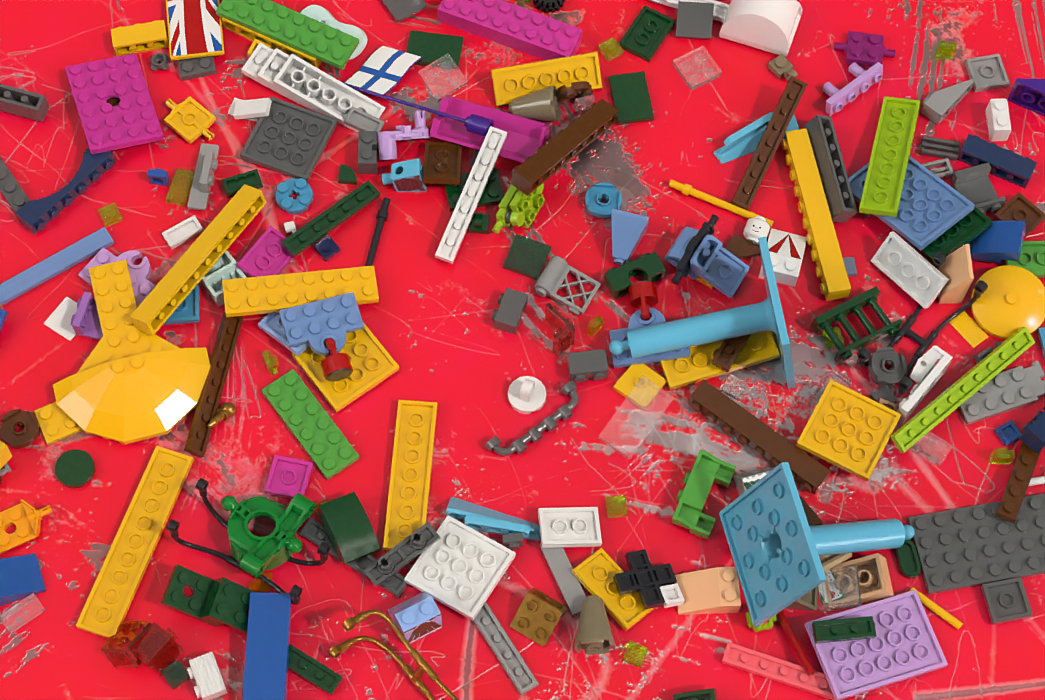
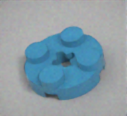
[276,178,313,215]
[585,182,622,218]

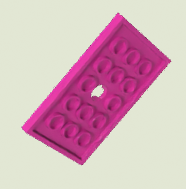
[65,53,164,155]

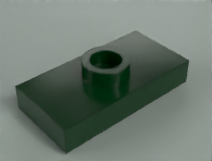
[222,169,263,198]

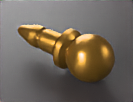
[207,402,236,428]

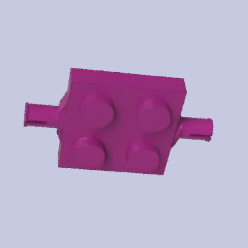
[834,31,895,66]

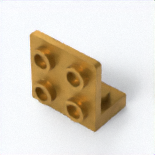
[510,588,568,646]

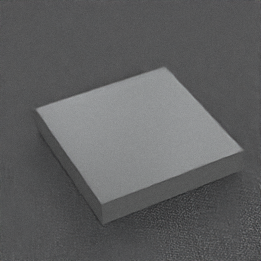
[964,54,1010,93]

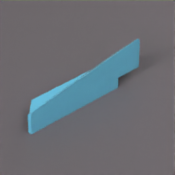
[713,111,799,164]
[446,497,541,541]

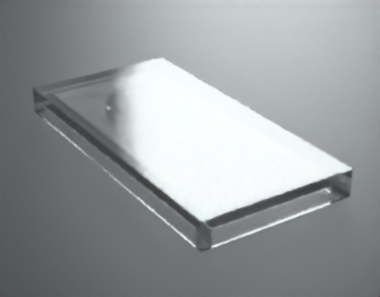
[598,376,674,460]

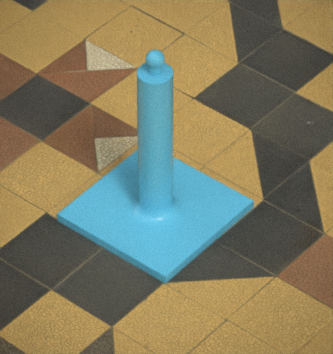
[609,236,795,389]
[719,462,915,626]

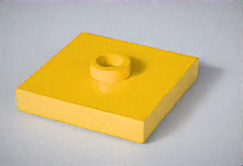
[613,364,667,411]

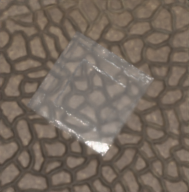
[721,374,747,401]

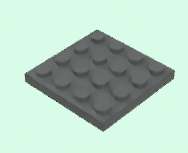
[240,96,338,183]

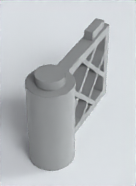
[534,256,601,316]

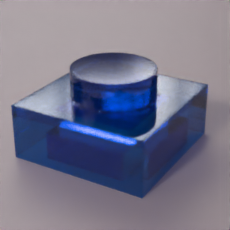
[314,235,340,262]

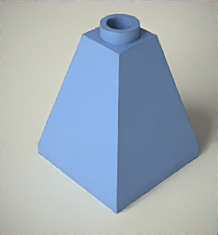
[611,209,649,265]

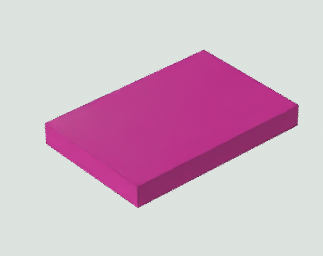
[236,225,293,277]

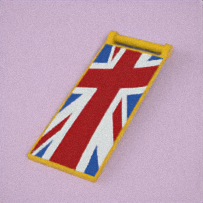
[166,0,225,60]

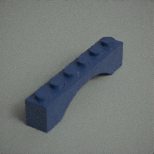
[15,148,116,235]

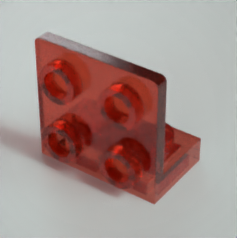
[545,303,575,357]
[101,621,152,669]

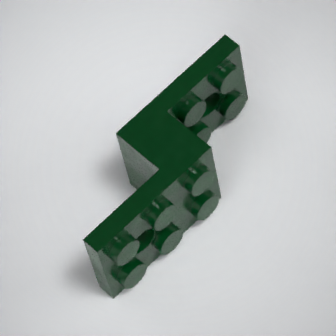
[161,565,258,634]

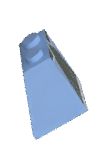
[388,592,442,644]

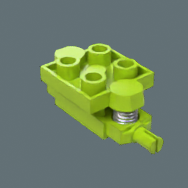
[492,183,545,234]

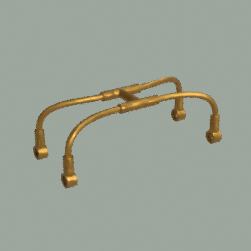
[328,610,459,700]

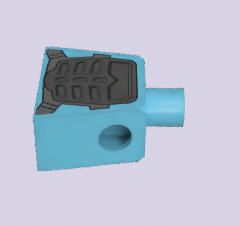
[382,158,427,192]

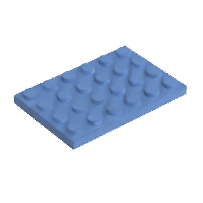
[848,156,975,251]

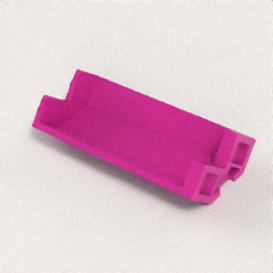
[429,95,551,163]

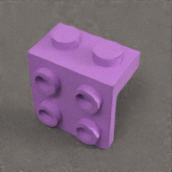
[71,292,103,340]

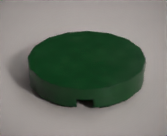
[55,449,95,488]

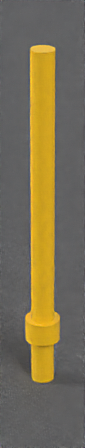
[669,179,774,228]

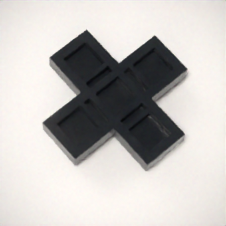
[613,549,677,610]

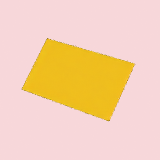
[949,311,989,348]

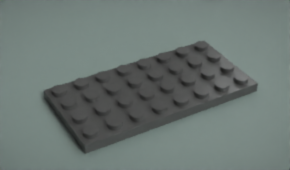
[907,493,1045,595]

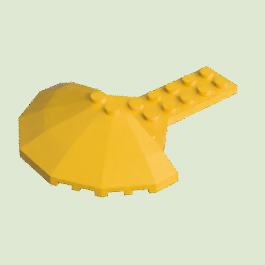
[53,259,211,444]

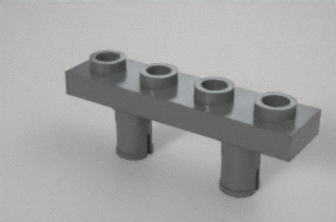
[364,522,440,588]

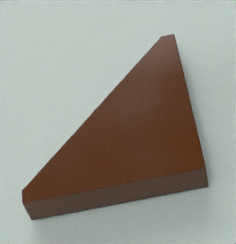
[725,234,761,260]

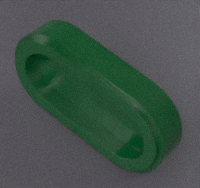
[894,540,921,579]

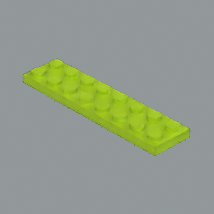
[859,96,921,217]

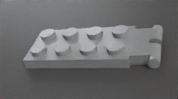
[958,361,1045,425]

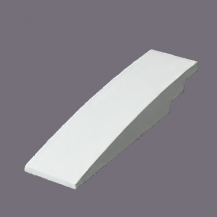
[241,42,386,133]

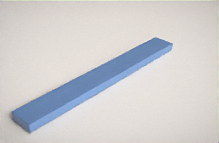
[0,227,115,307]

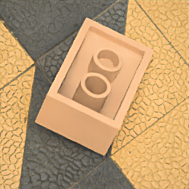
[937,244,974,304]
[824,553,894,608]
[675,567,741,615]

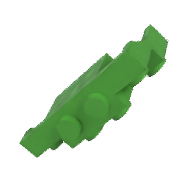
[671,450,736,539]

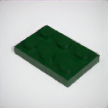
[445,168,504,212]

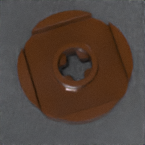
[556,81,593,104]
[0,409,40,449]

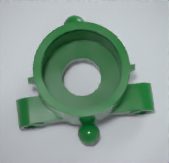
[221,493,316,578]

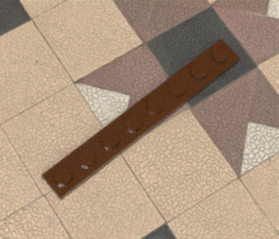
[731,76,808,210]
[184,311,244,458]

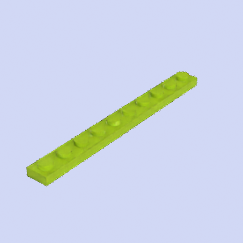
[890,327,1035,453]

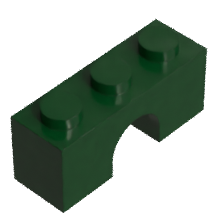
[604,252,666,300]

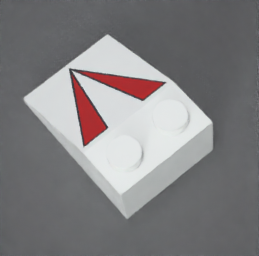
[758,228,807,287]

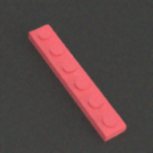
[722,642,835,700]

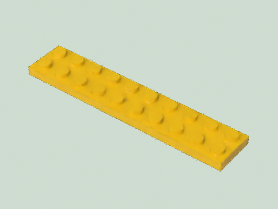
[76,445,194,641]

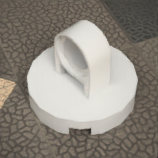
[508,376,546,414]

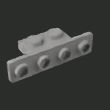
[187,143,219,211]

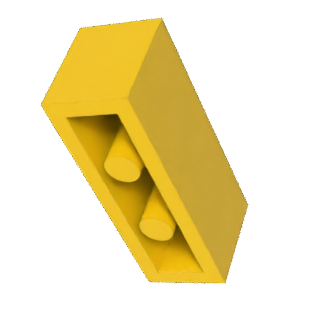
[110,20,169,57]

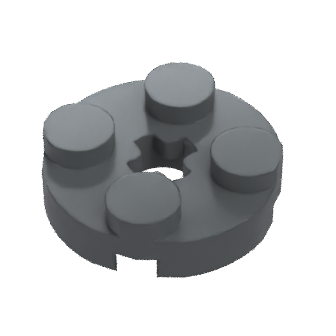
[868,347,907,386]

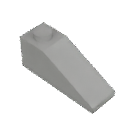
[921,79,974,125]

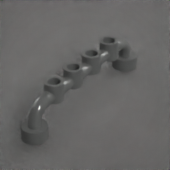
[485,380,579,456]

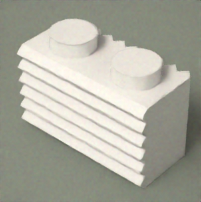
[985,99,1012,141]
[187,652,227,700]

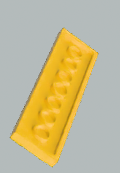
[222,266,379,317]
[383,400,438,551]

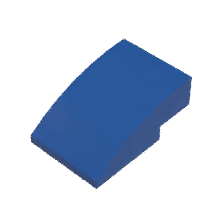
[967,220,1026,263]

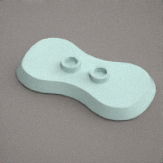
[300,5,368,60]

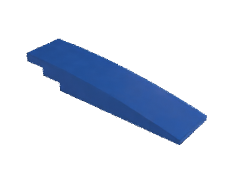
[242,592,292,700]

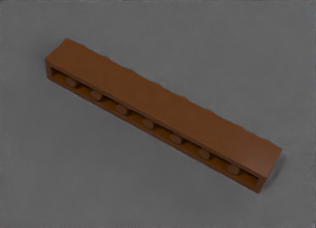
[510,99,619,196]
[688,380,831,495]

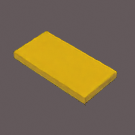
[571,548,654,631]

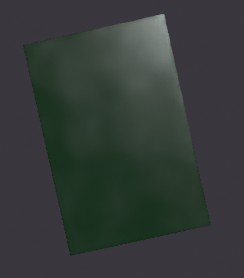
[618,6,676,62]
[406,30,464,70]
[609,71,654,125]

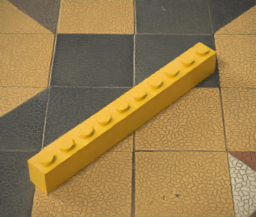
[781,128,851,301]
[130,184,267,336]

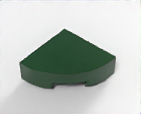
[338,164,357,185]

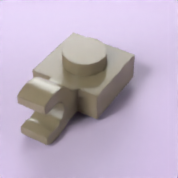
[768,54,798,81]

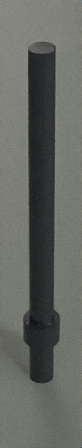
[365,198,390,266]

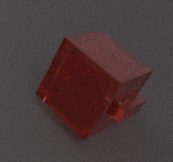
[132,622,183,676]

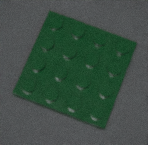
[894,178,993,264]

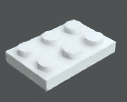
[538,507,602,548]

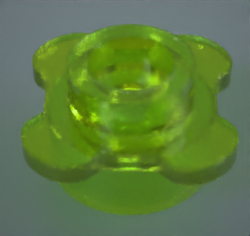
[823,327,844,347]

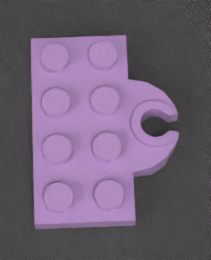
[78,247,155,307]

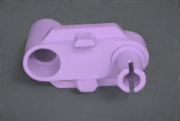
[377,110,430,160]

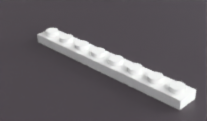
[435,126,507,264]

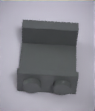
[951,162,1006,214]

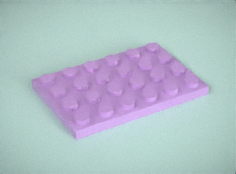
[805,590,948,700]

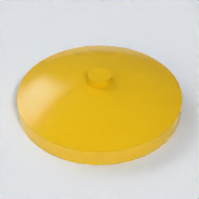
[971,265,1045,340]

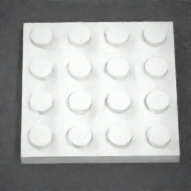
[404,515,516,621]

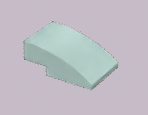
[201,250,247,306]

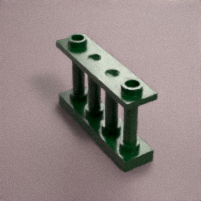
[810,286,902,362]

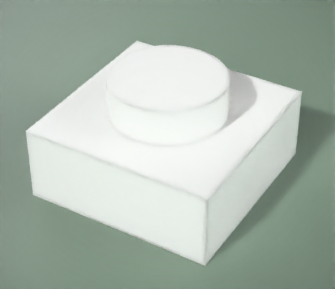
[660,583,685,608]

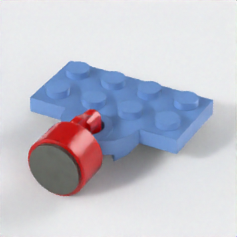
[610,281,691,368]
[279,292,364,382]

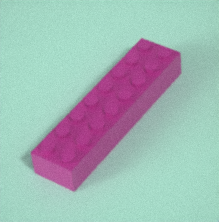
[437,0,583,60]

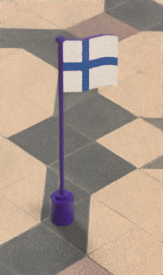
[342,46,494,137]

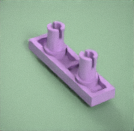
[822,62,883,116]

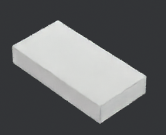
[233,98,272,119]
[162,215,204,249]

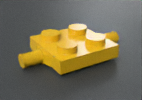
[164,96,216,144]

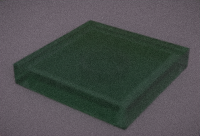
[503,234,551,280]

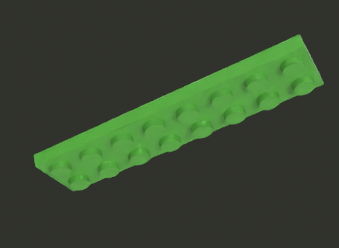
[216,0,359,70]

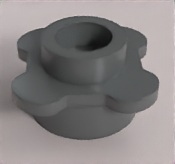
[150,53,169,71]

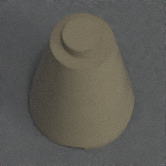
[509,85,560,122]
[574,595,616,655]

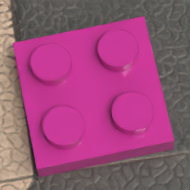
[264,455,314,499]

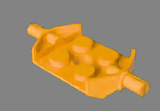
[0,499,53,554]

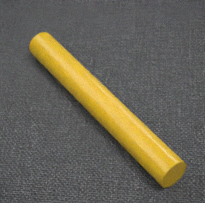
[910,587,963,630]

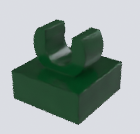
[469,212,489,234]

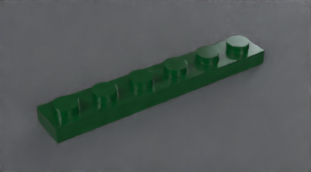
[282,180,380,258]

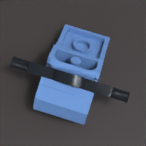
[664,214,750,298]

